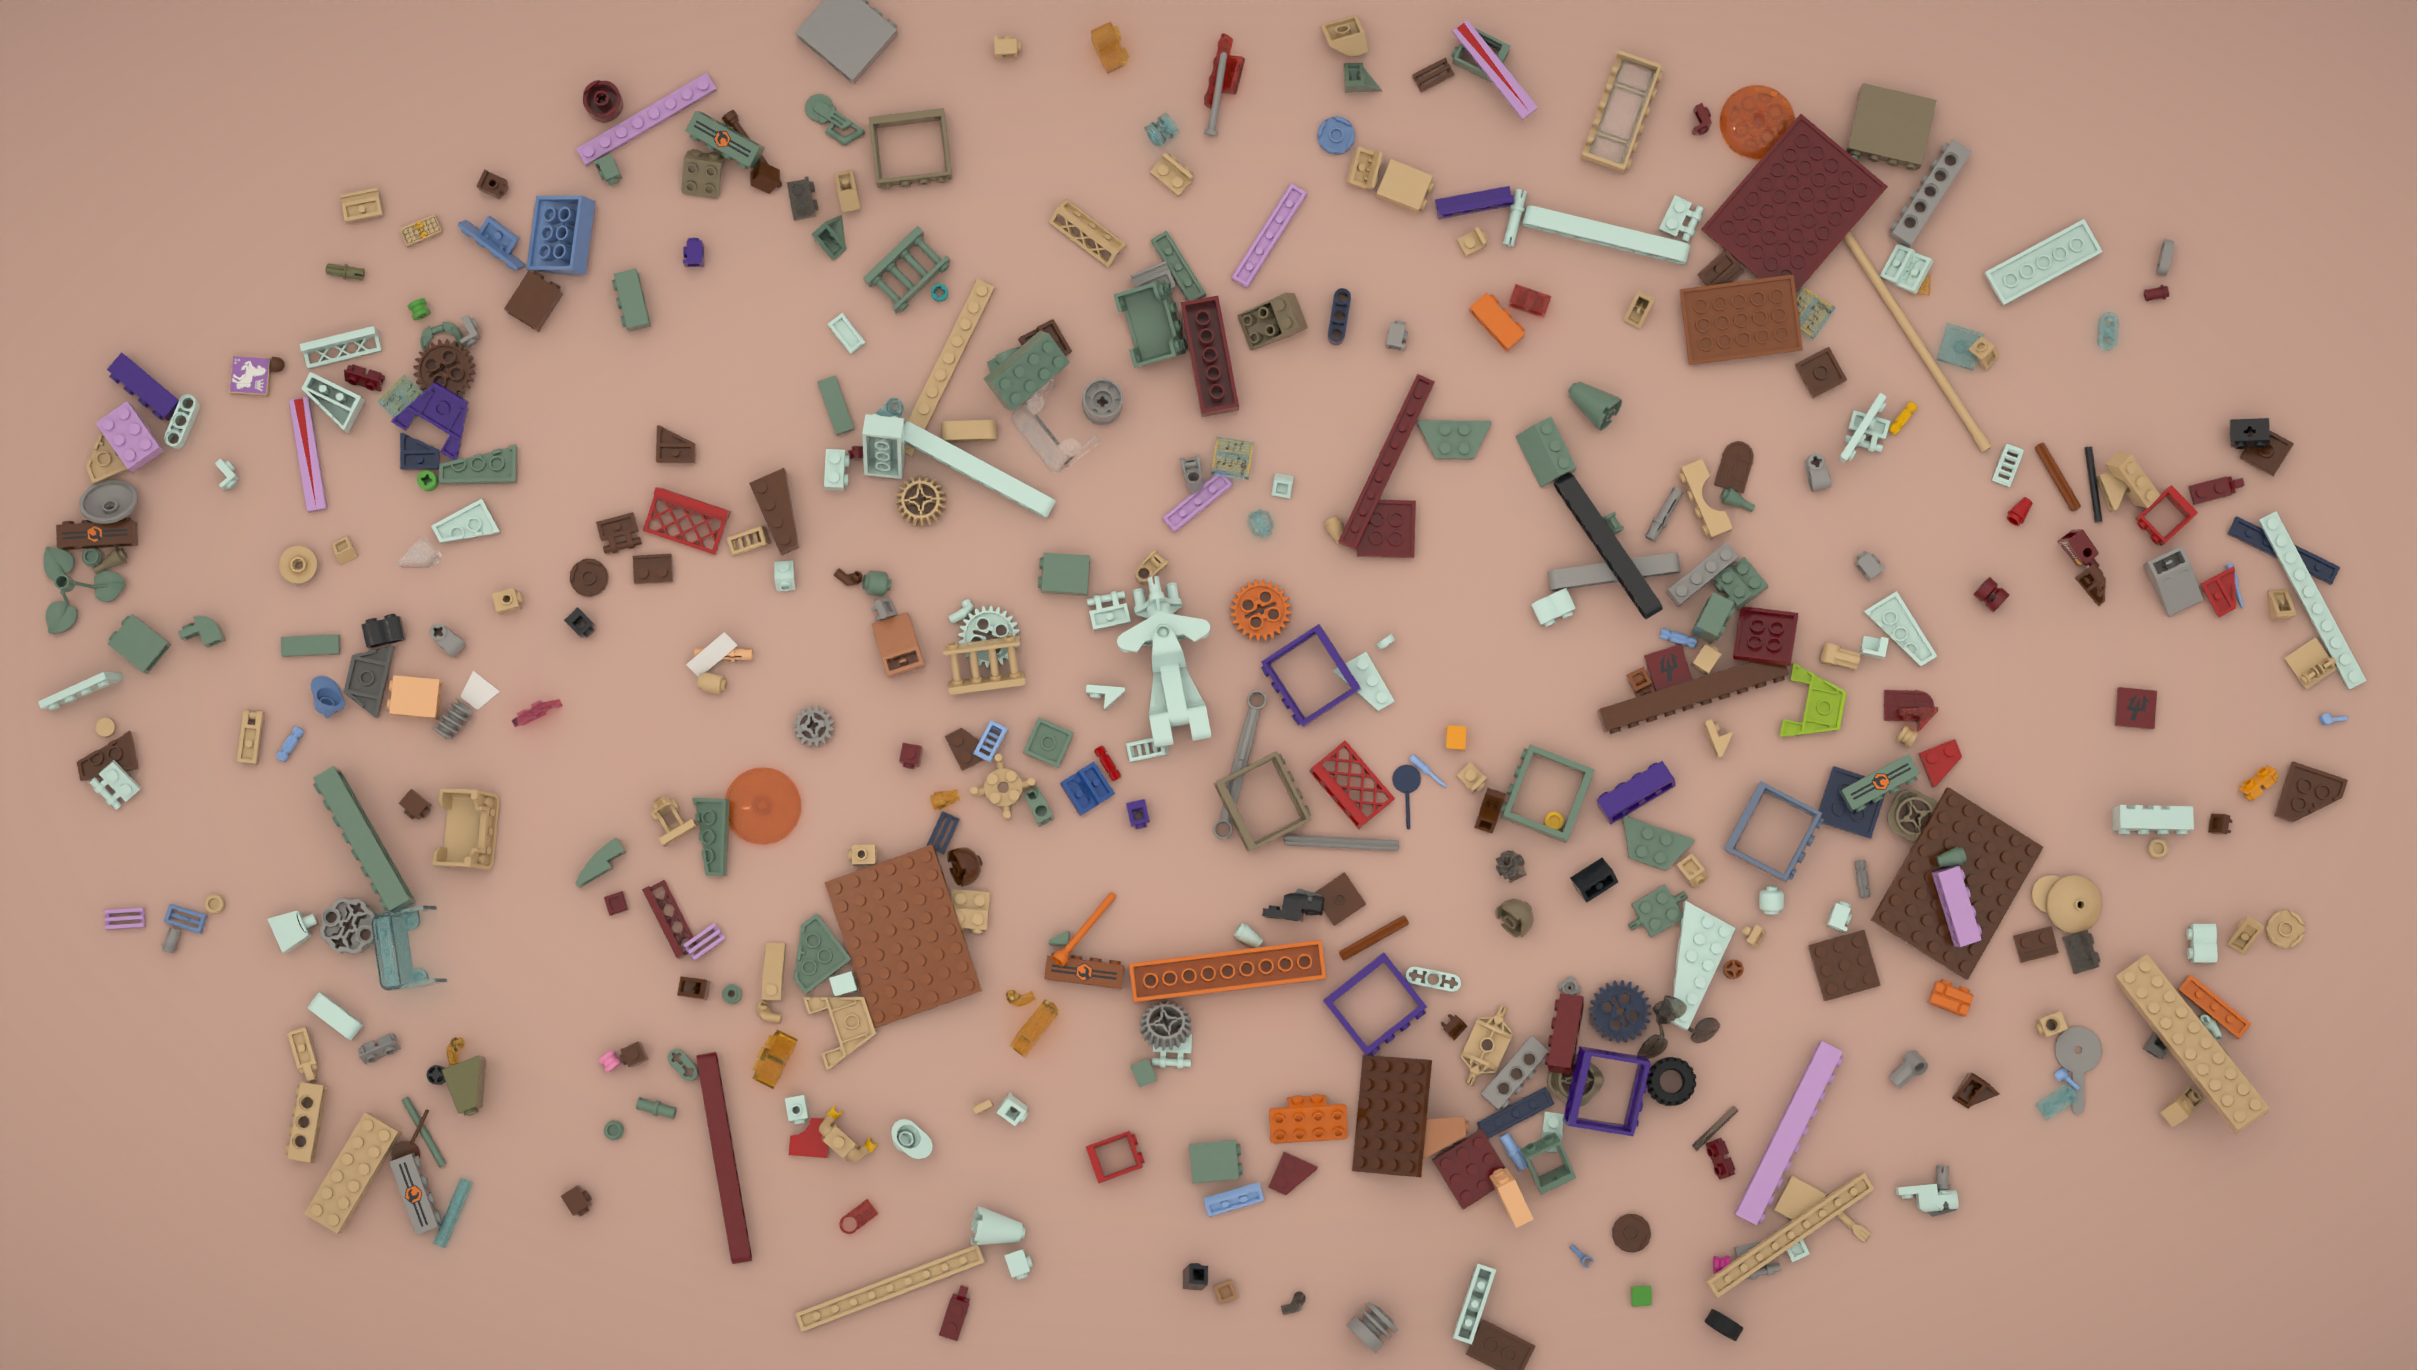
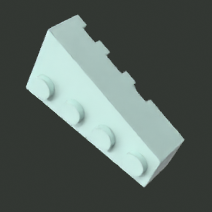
[2112,805,2194,835]

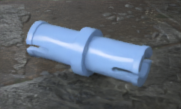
[1499,1132,1527,1172]

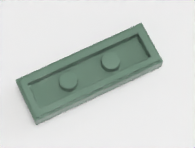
[818,376,854,436]
[281,634,340,657]

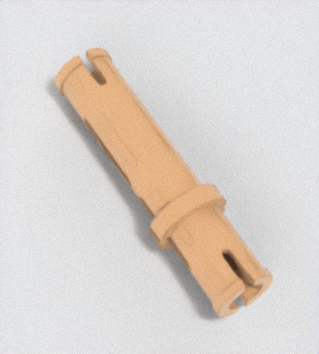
[694,647,753,662]

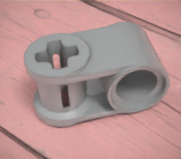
[1805,453,1831,492]
[1180,455,1203,493]
[429,623,466,658]

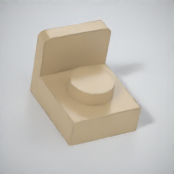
[1457,227,1488,257]
[1969,337,1999,370]
[1457,762,1487,792]
[1676,854,1708,888]

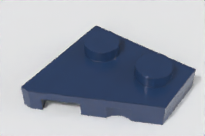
[400,433,440,470]

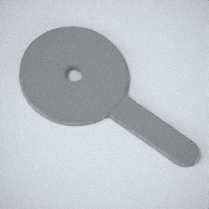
[2054,1027,2102,1114]

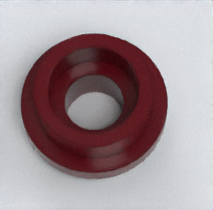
[848,446,863,458]

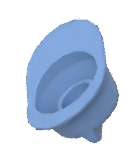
[310,676,345,718]

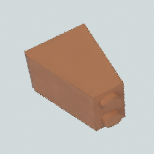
[1423,1117,1469,1159]

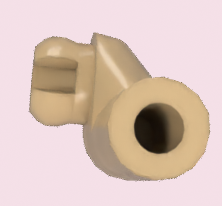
[756,1000,782,1023]

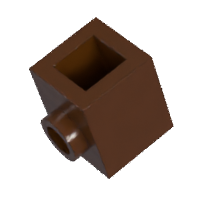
[399,789,432,820]
[620,1041,649,1068]
[561,1185,592,1217]

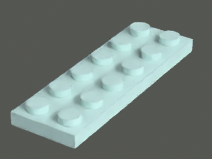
[1984,219,2103,306]

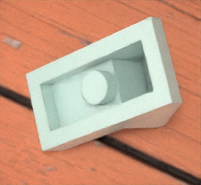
[1086,685,1125,711]
[1541,1112,1564,1153]

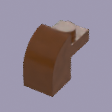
[1474,788,1506,834]

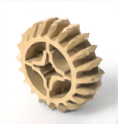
[895,475,947,527]

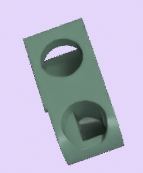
[1024,787,1054,827]

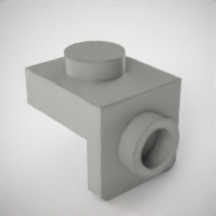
[460,315,481,347]

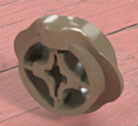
[1887,789,1937,842]
[1547,1054,1604,1107]

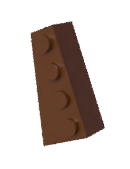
[749,468,799,555]

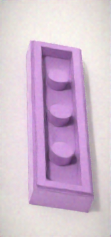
[1162,470,1233,533]

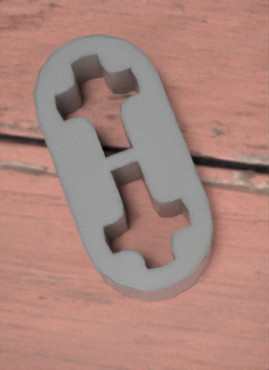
[2156,239,2174,276]

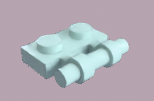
[1659,195,1704,243]
[1844,410,1891,452]
[1087,591,1131,631]
[89,760,141,810]
[1152,1033,1192,1069]

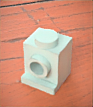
[1826,901,1852,932]
[996,1092,1028,1126]

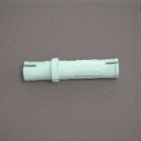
[1502,189,1527,247]

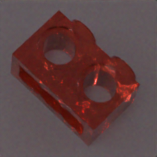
[1508,284,1551,318]

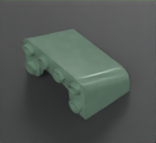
[1113,280,1188,368]

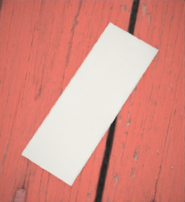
[686,632,738,677]

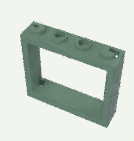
[1500,745,1595,843]

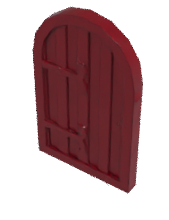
[1883,690,1934,722]

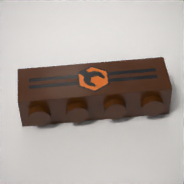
[56,517,138,550]

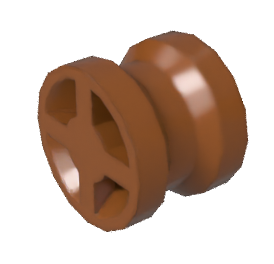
[1723,959,1744,979]

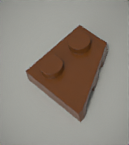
[656,425,695,463]
[945,728,990,771]

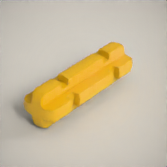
[1888,401,1918,435]

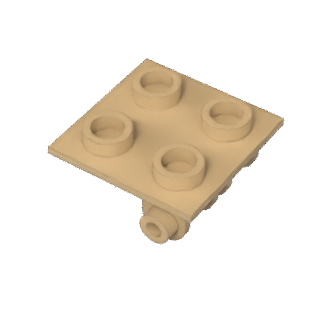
[2284,637,2337,690]

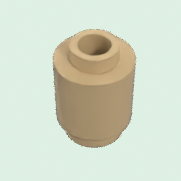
[697,672,727,694]

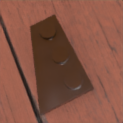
[77,731,139,781]

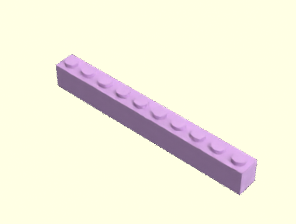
[1734,1041,1843,1225]

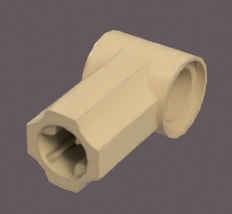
[1820,643,1860,670]

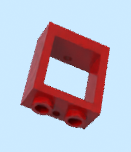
[2135,485,2198,546]
[1086,1131,1145,1183]

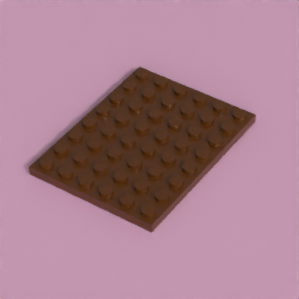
[1871,787,2043,980]

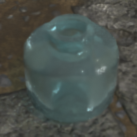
[1247,508,1275,538]

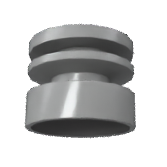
[1082,378,1123,425]
[1346,1301,1398,1354]

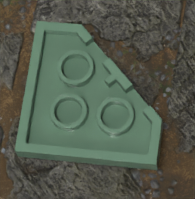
[794,913,852,995]

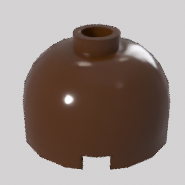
[947,847,982,887]

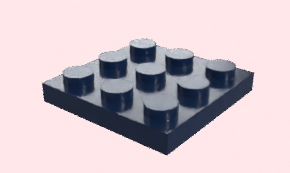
[1818,766,1885,839]

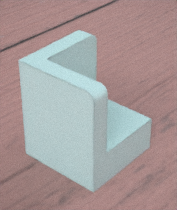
[1860,636,1889,659]
[829,971,858,996]

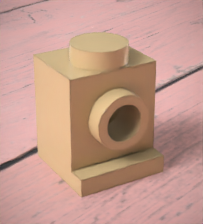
[994,36,1021,59]

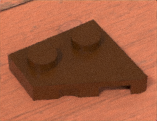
[2075,564,2106,606]

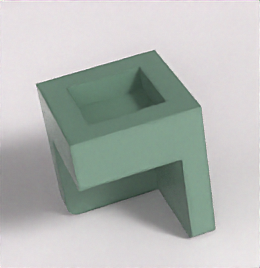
[1131,1059,1157,1087]

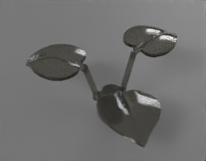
[1637,995,1721,1059]

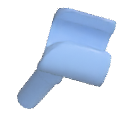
[2319,712,2348,725]
[2055,1068,2080,1090]

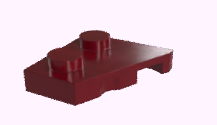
[1268,1152,1318,1195]

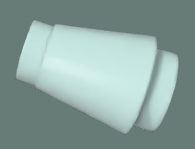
[1233,923,1263,948]

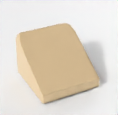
[331,536,358,565]

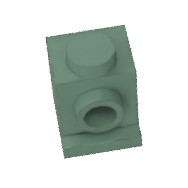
[593,154,622,186]

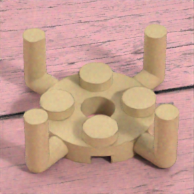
[970,754,1036,820]

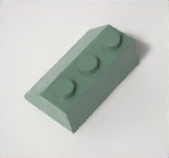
[1516,417,1577,487]

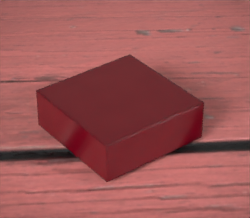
[604,891,629,916]

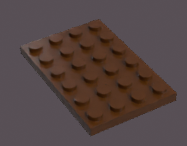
[1352,1055,1432,1178]

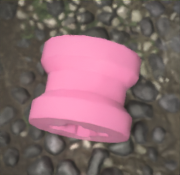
[598,1050,622,1073]

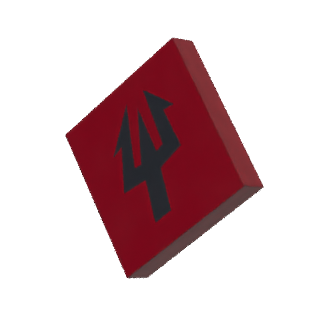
[1644,644,1693,691]
[2115,687,2157,729]

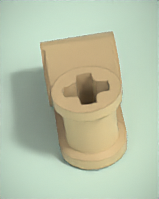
[1135,549,1170,585]

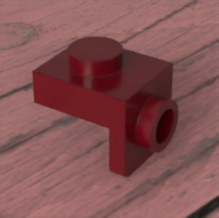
[1692,103,1712,135]

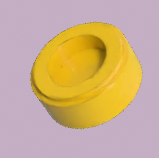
[1544,812,1564,830]

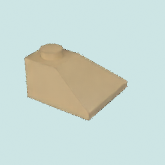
[1321,15,1369,57]

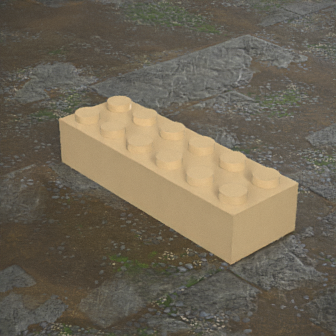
[304,1112,402,1234]

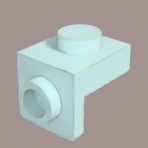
[215,459,239,491]
[774,560,796,591]

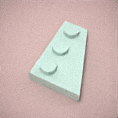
[431,499,501,543]
[1333,652,1395,711]

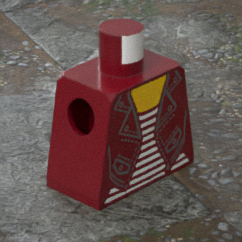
[2057,529,2100,568]

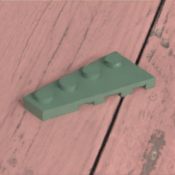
[439,445,517,485]
[692,798,730,876]

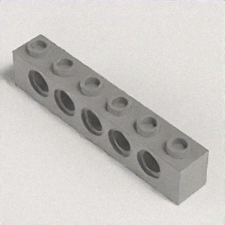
[1889,139,1972,248]

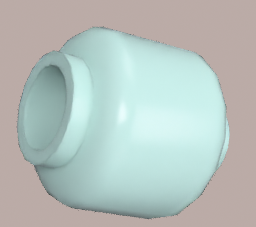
[1759,885,1784,914]

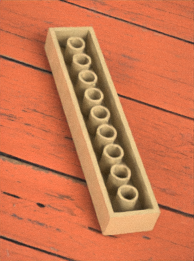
[2115,954,2269,1135]

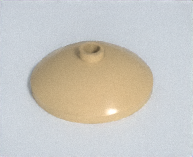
[2046,875,2102,933]

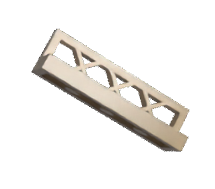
[1049,199,1126,267]

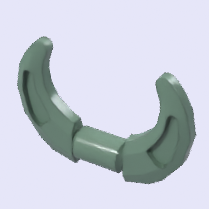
[420,322,462,352]

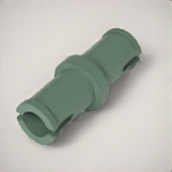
[636,1097,677,1119]

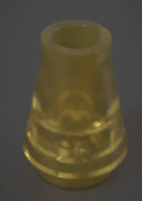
[930,790,960,810]

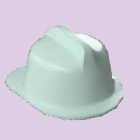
[891,1119,933,1159]

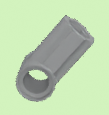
[1889,1050,1928,1089]

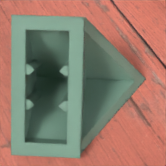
[1344,63,1382,93]
[811,215,847,260]

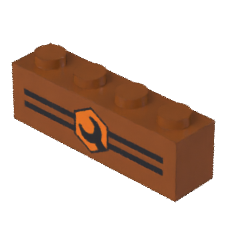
[1044,953,1124,989]

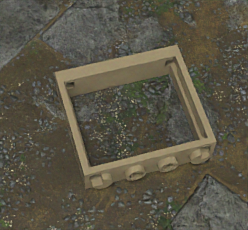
[869,108,953,189]
[1213,751,1311,852]

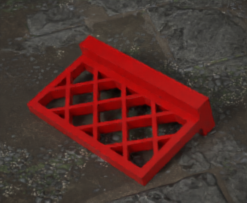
[643,487,731,555]
[1309,741,1395,829]

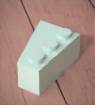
[301,372,365,434]

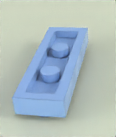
[1203,1182,1264,1217]

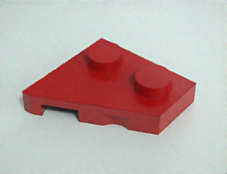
[2200,566,2236,618]
[1918,739,1962,788]

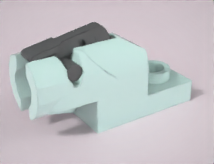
[1895,1184,1959,1217]

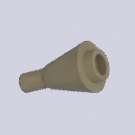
[93,547,128,574]

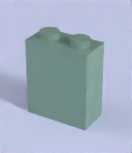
[1038,553,1090,596]
[108,614,171,674]
[1189,1140,1243,1183]

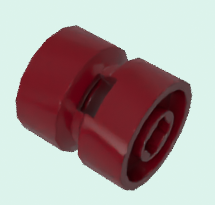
[1973,577,2010,613]

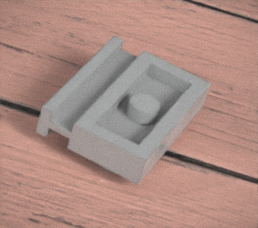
[1130,261,1176,288]

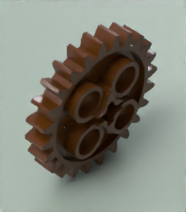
[413,339,476,396]

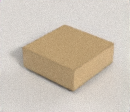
[972,1099,993,1115]

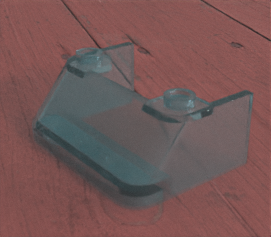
[371,905,447,991]

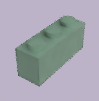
[612,268,651,332]

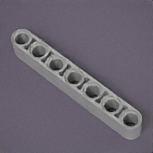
[1548,553,1681,591]

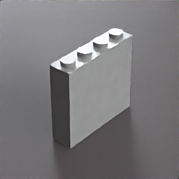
[795,0,898,85]

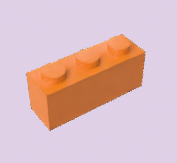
[1469,292,1525,352]

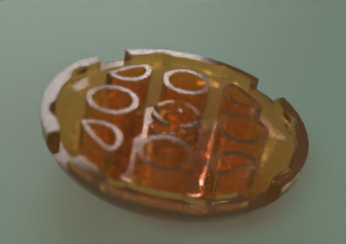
[1719,85,1795,160]

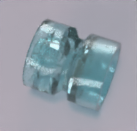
[1144,113,1180,148]

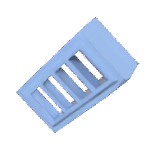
[973,720,1008,763]

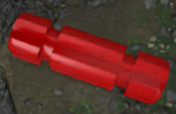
[1094,746,1121,781]

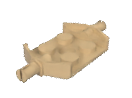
[1460,1005,1513,1086]

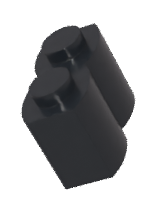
[361,614,406,648]

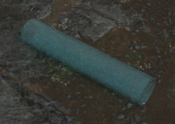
[433,1178,473,1248]

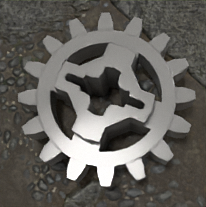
[793,705,834,747]

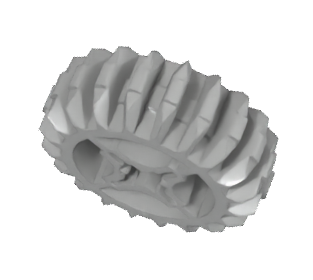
[1139,1000,1192,1052]

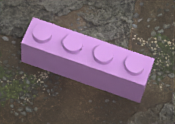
[1932,866,1982,947]

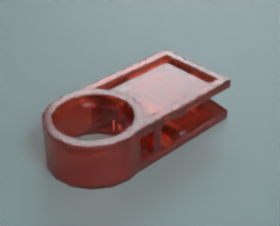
[839,1199,878,1234]

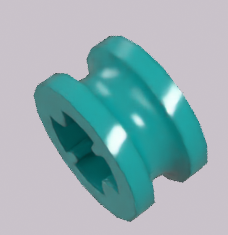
[931,283,948,302]

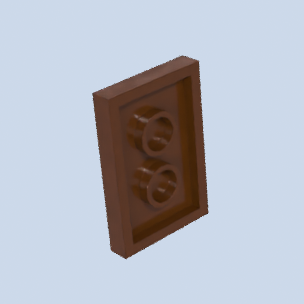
[1466,1319,1536,1370]

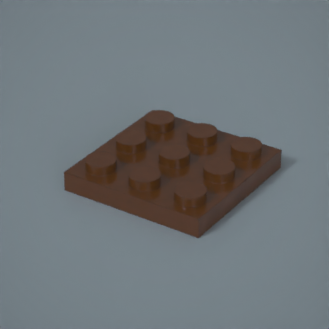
[1808,930,1881,1001]

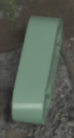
[668,1049,699,1081]

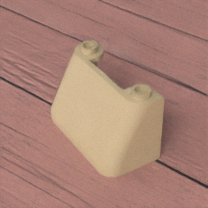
[432,788,500,870]

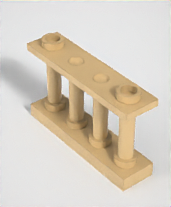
[943,634,1026,695]

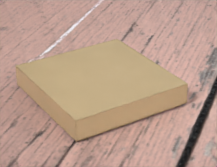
[1774,1176,1827,1220]

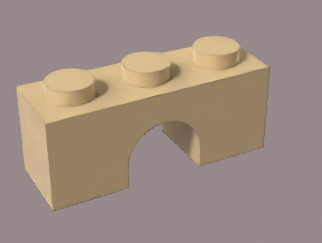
[2105,451,2160,508]

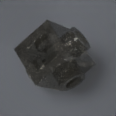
[1496,850,1527,883]

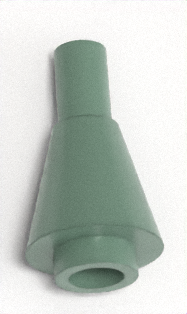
[1720,486,1755,512]

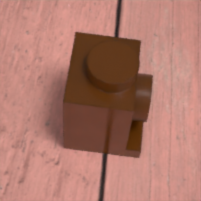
[477,169,508,199]

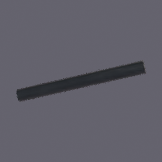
[2085,446,2103,523]

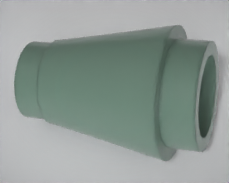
[1936,847,1967,867]

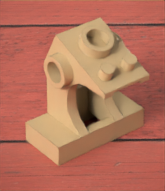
[650,795,697,847]

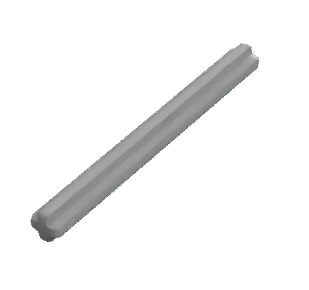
[1284,835,1399,851]

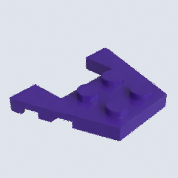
[391,382,469,460]

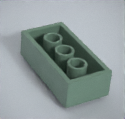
[984,330,1070,411]

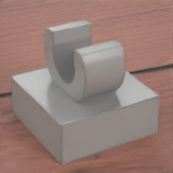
[871,597,897,620]

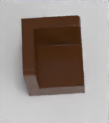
[750,161,780,194]

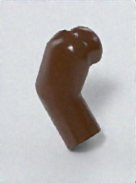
[833,568,862,586]

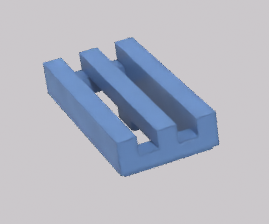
[164,904,208,934]

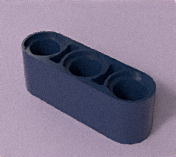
[1328,288,1351,345]

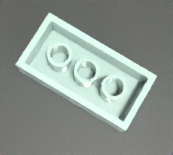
[862,414,905,479]

